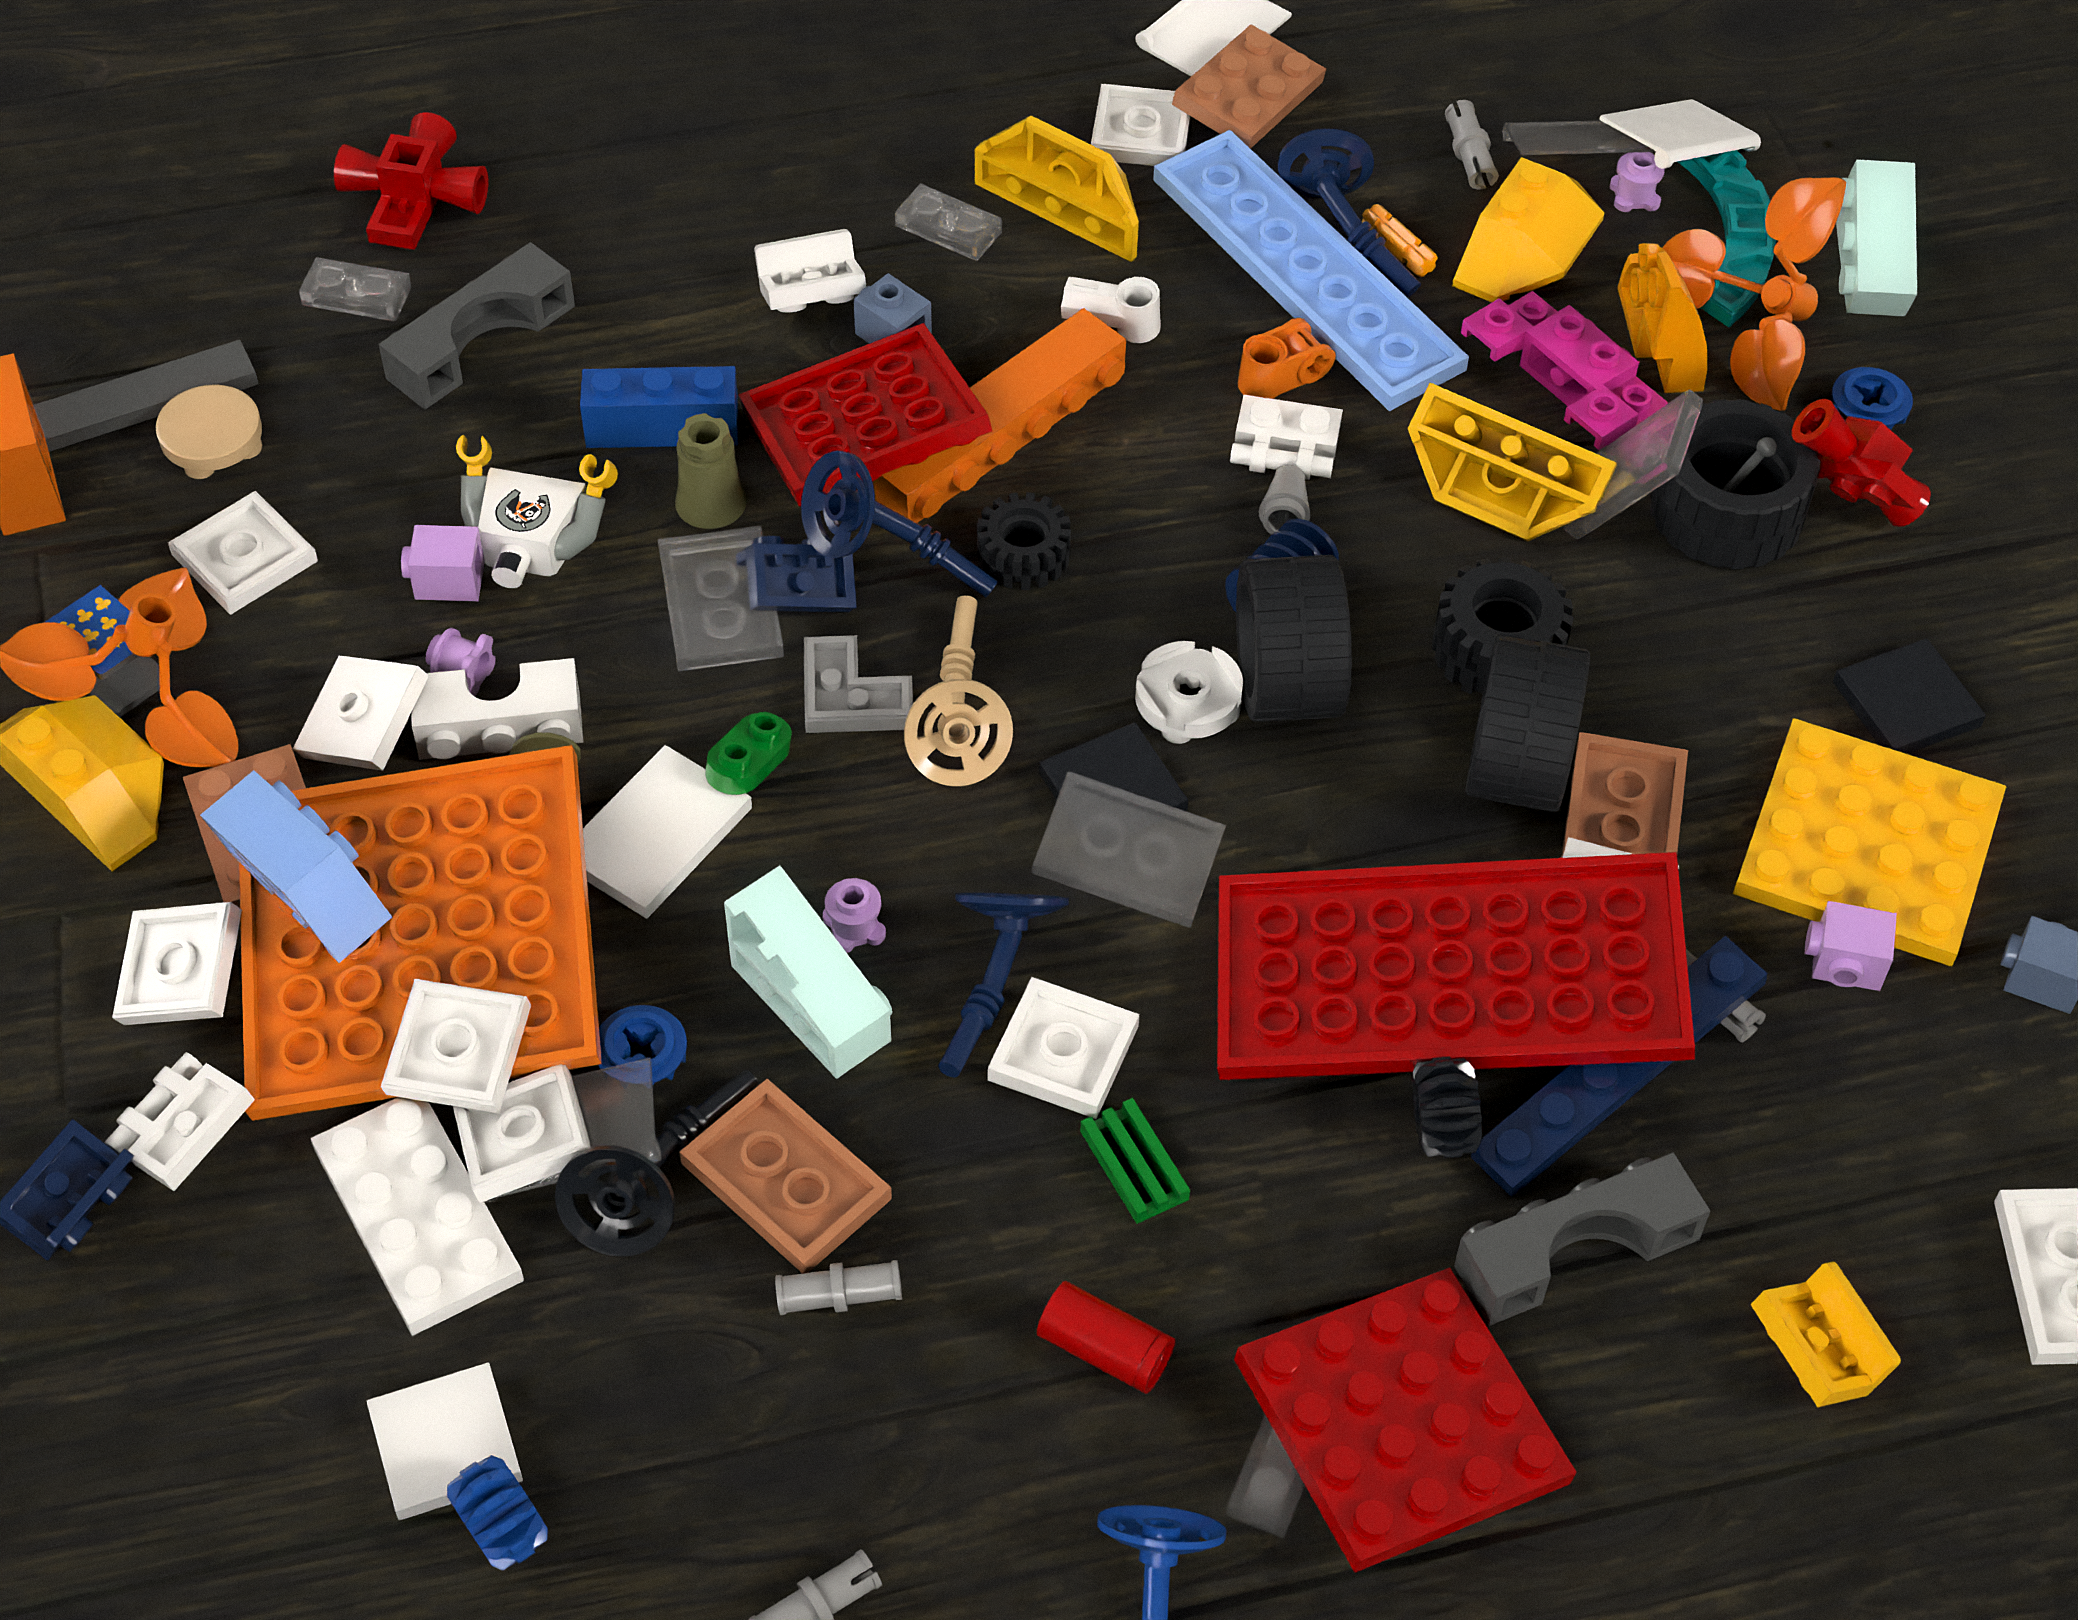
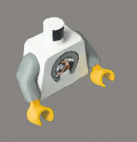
[456,435,618,588]

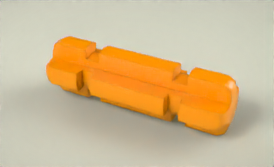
[1361,204,1437,277]

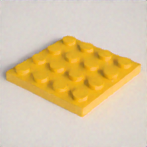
[1733,718,2006,967]

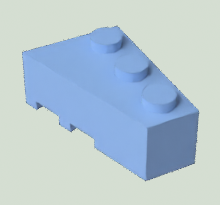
[200,770,392,963]

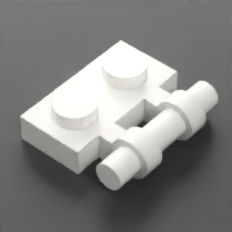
[1230,395,1343,480]
[104,1052,255,1191]

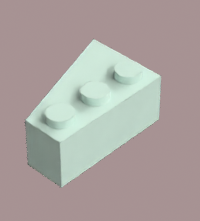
[1836,159,1917,316]
[724,866,892,1079]

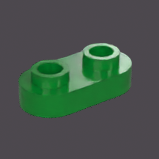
[705,712,792,795]

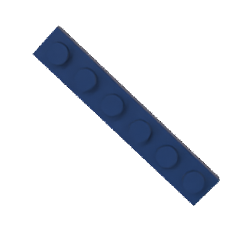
[1471,936,1768,1197]

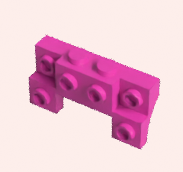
[1461,291,1671,450]

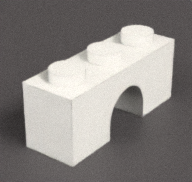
[411,658,583,760]

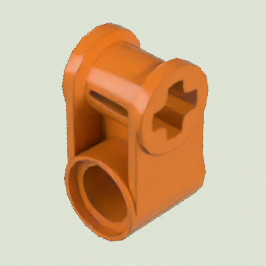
[1238,318,1336,399]

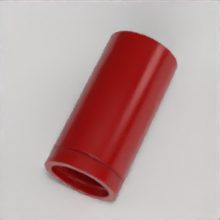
[1037,1281,1175,1394]

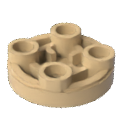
[156,385,262,479]

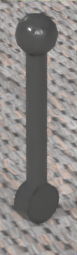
[1722,437,1777,493]

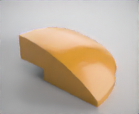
[1618,243,1707,393]

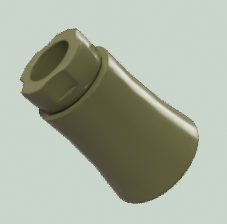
[675,413,747,529]

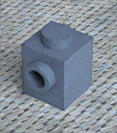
[854,273,932,344]
[2000,916,2078,1014]

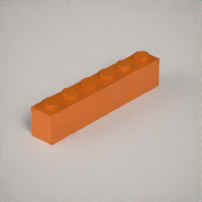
[873,308,1126,523]

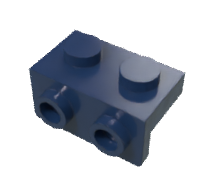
[0,1119,135,1261]

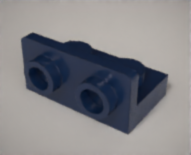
[736,536,857,612]

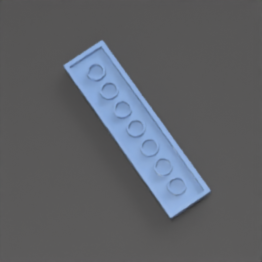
[1153,130,1469,411]

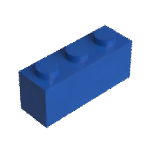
[580,366,739,448]

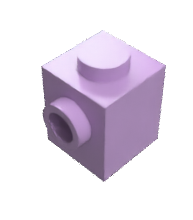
[401,525,485,601]
[1805,901,1897,991]

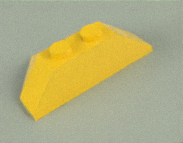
[975,116,1139,262]
[1452,157,1604,302]
[1408,383,1617,542]
[0,695,164,871]

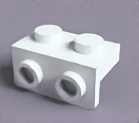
[754,229,866,313]

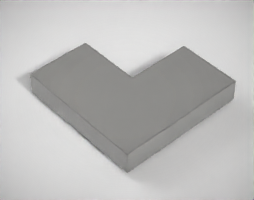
[804,635,913,733]

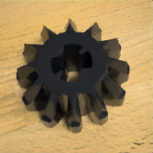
[1411,1056,1482,1159]

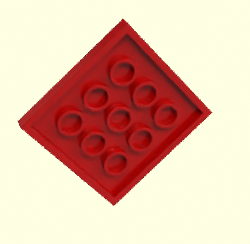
[738,323,993,507]
[1234,1267,1577,1573]

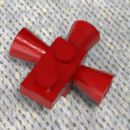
[334,112,488,250]
[1792,399,1931,527]

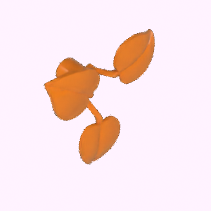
[1663,177,1846,411]
[0,567,239,767]

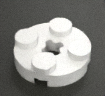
[1135,641,1243,744]

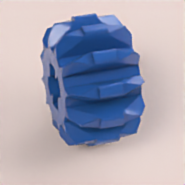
[447,1455,548,1570]

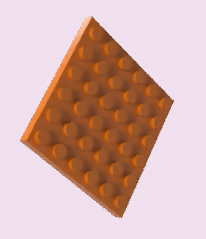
[239,745,602,1121]

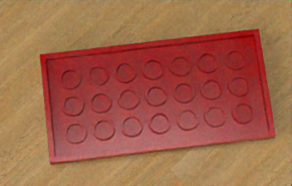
[1217,852,1695,1080]

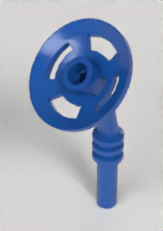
[1097,1505,1227,1620]

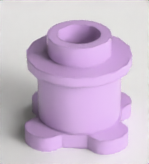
[1610,150,1665,212]
[426,628,496,697]
[823,878,886,953]

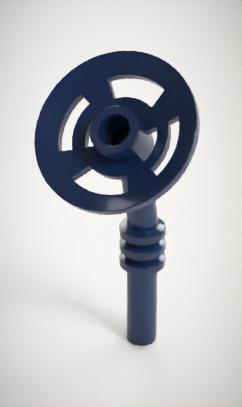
[1278,129,1421,297]
[801,451,997,598]
[938,893,1069,1078]

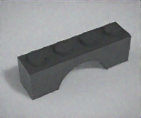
[379,242,575,409]
[1454,1152,1710,1326]

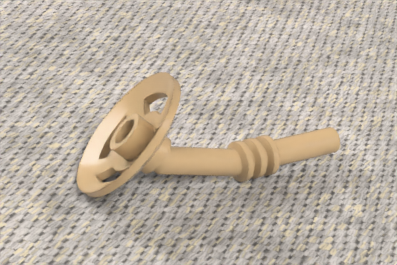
[904,596,1013,786]

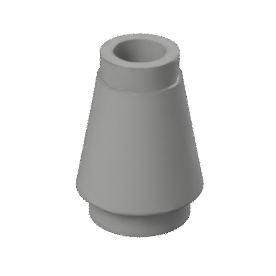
[1259,465,1310,535]

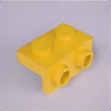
[1750,1262,1901,1407]

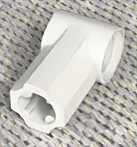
[1061,277,1161,343]

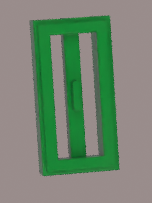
[1080,1098,1190,1224]

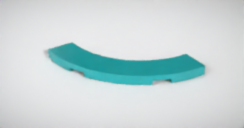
[1677,150,1776,327]

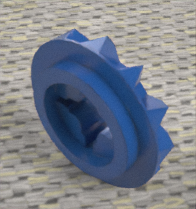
[1830,367,1913,430]
[598,1005,687,1090]

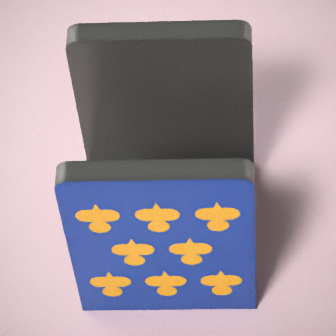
[45,585,171,717]

